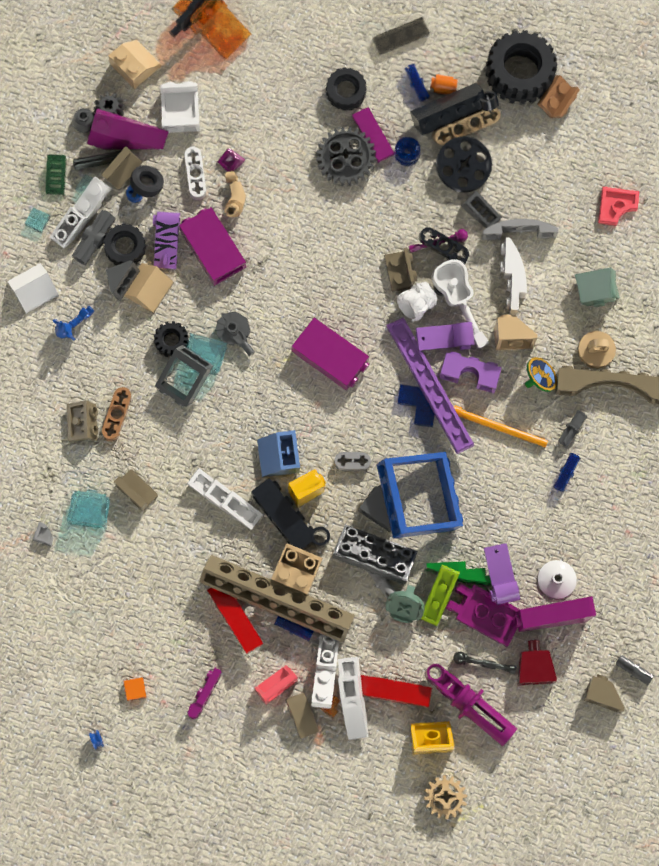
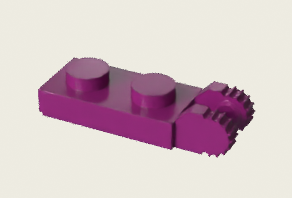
[188,668,222,720]

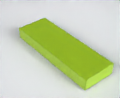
[421,565,460,626]

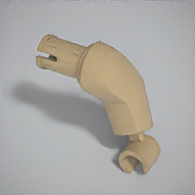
[224,171,246,217]

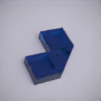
[397,384,435,428]

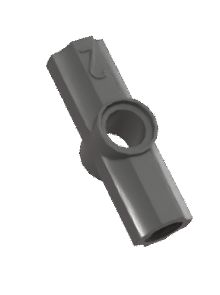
[72,210,116,265]

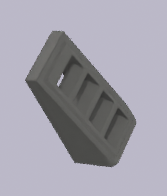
[461,191,502,228]

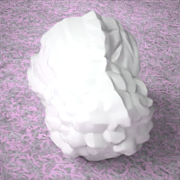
[397,282,437,322]

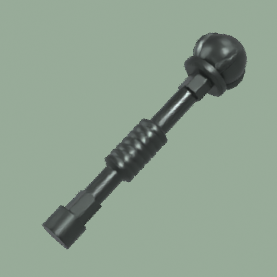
[453,651,517,674]

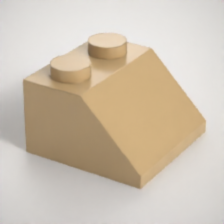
[108,40,162,89]
[494,315,537,350]

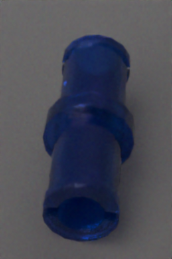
[404,64,430,102]
[553,453,581,492]
[274,616,314,642]

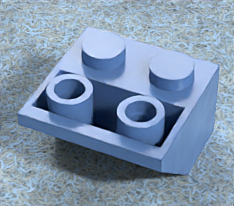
[257,430,300,478]

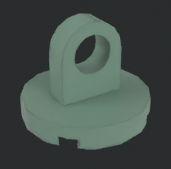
[385,584,425,623]

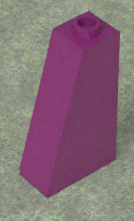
[514,596,596,632]

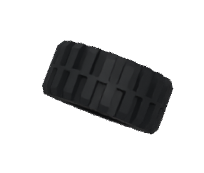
[485,30,557,105]

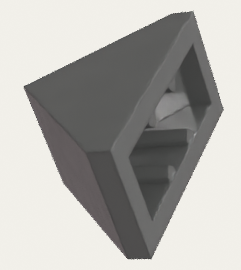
[106,260,140,301]

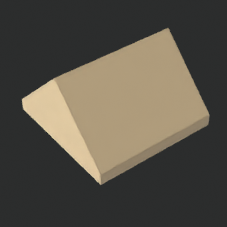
[124,263,174,313]

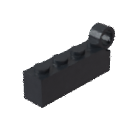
[410,83,499,136]
[251,478,330,551]

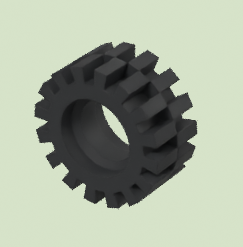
[154,321,189,358]

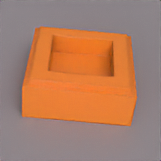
[124,677,147,701]

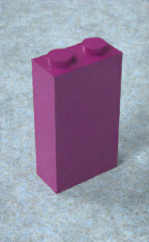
[179,207,246,286]
[291,317,370,391]

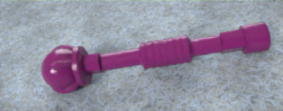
[408,229,468,253]

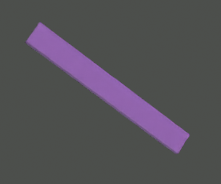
[387,317,474,454]

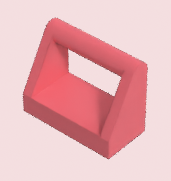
[254,665,298,705]

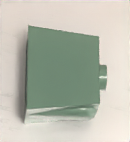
[575,267,617,307]

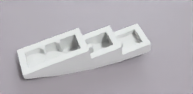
[186,468,263,530]

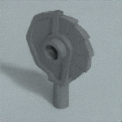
[215,311,255,357]

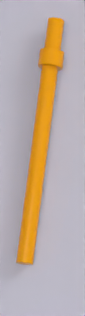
[454,405,548,448]

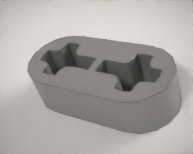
[334,452,371,471]

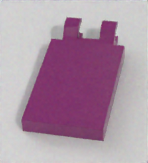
[446,583,520,647]

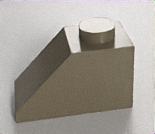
[584,675,625,714]

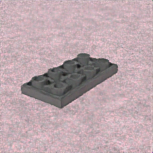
[332,524,418,585]

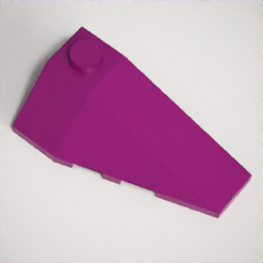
[87,108,169,150]

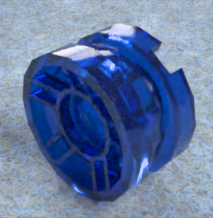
[394,137,421,166]

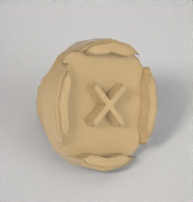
[578,331,616,369]

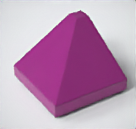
[217,148,245,172]

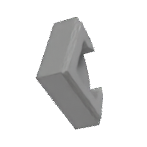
[33,521,53,547]

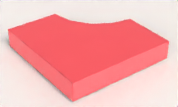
[598,187,640,226]

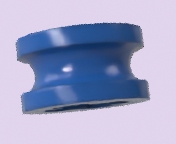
[126,185,143,203]
[89,730,104,750]

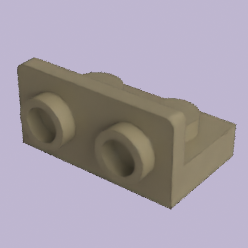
[384,248,417,292]
[67,400,99,443]

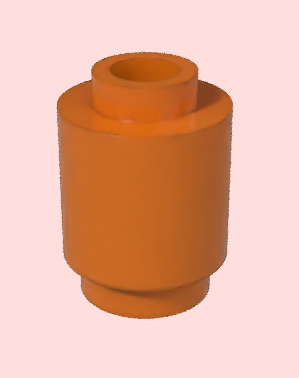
[430,74,458,95]

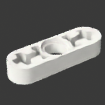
[185,147,206,200]

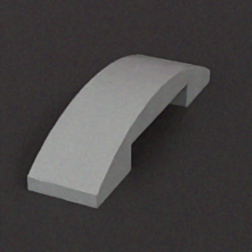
[482,219,558,240]

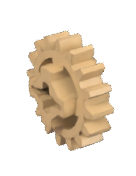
[424,775,468,820]

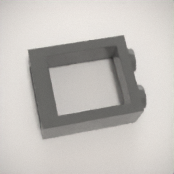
[155,345,214,407]

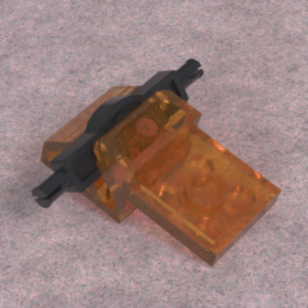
[169,0,251,60]

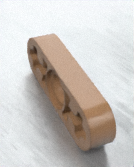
[102,387,132,442]

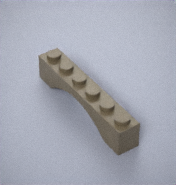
[555,366,659,404]

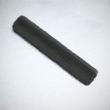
[73,150,122,170]

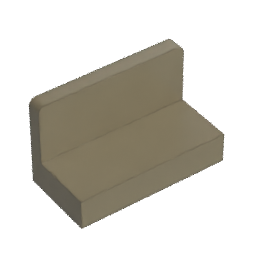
[101,146,142,190]
[114,470,158,512]

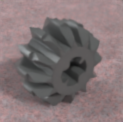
[93,92,125,116]

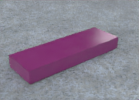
[352,107,394,163]

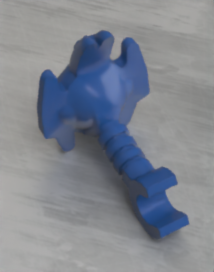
[52,306,94,341]

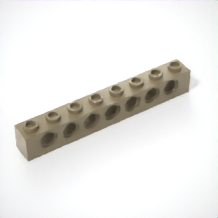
[199,555,355,643]

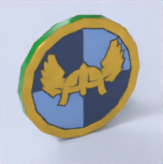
[525,357,557,392]

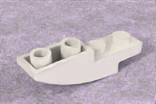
[50,177,111,248]
[500,237,527,316]
[311,633,339,709]
[338,657,369,740]

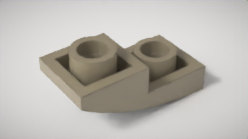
[285,692,319,739]

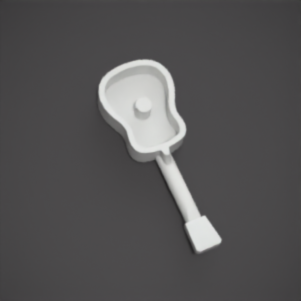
[432,259,489,349]

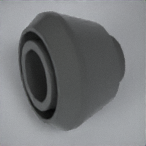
[72,108,95,133]

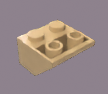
[271,543,323,595]

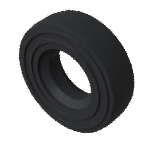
[130,165,164,197]

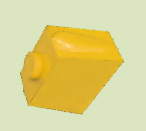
[288,469,326,508]

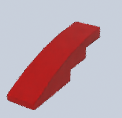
[207,588,263,655]
[360,675,432,707]

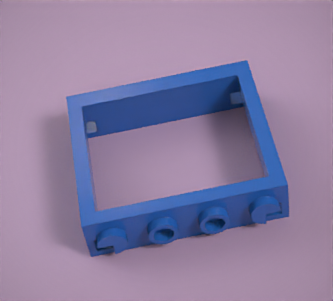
[376,452,463,539]

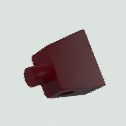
[517,640,557,686]

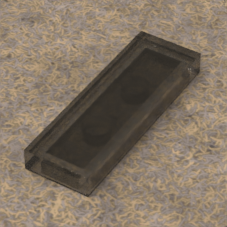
[372,17,430,55]

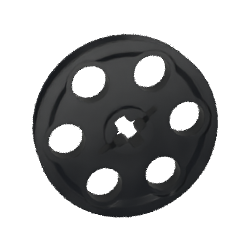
[436,136,492,193]

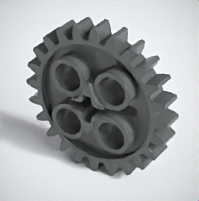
[316,127,376,186]

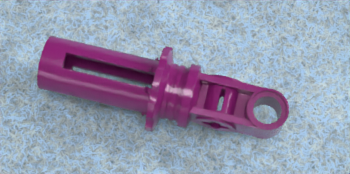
[425,664,518,747]

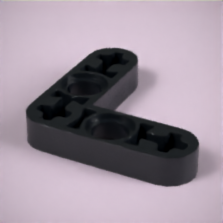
[418,227,469,296]

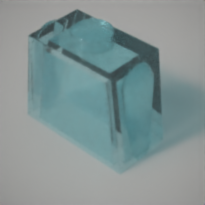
[183,333,227,375]
[67,489,110,529]

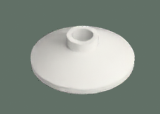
[538,560,577,599]

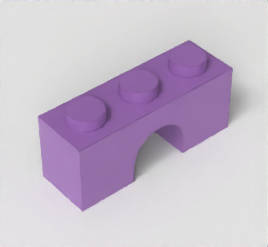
[439,352,502,393]

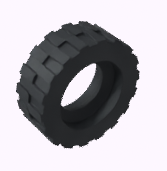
[326,67,367,111]
[104,223,146,266]

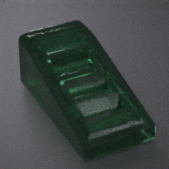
[46,154,67,195]

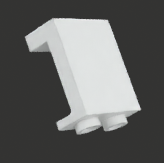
[160,81,200,133]

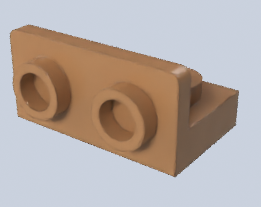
[537,75,580,118]

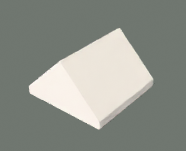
[7,263,59,313]

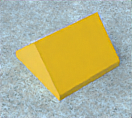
[410,721,454,755]

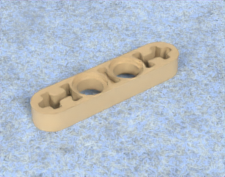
[432,108,500,145]

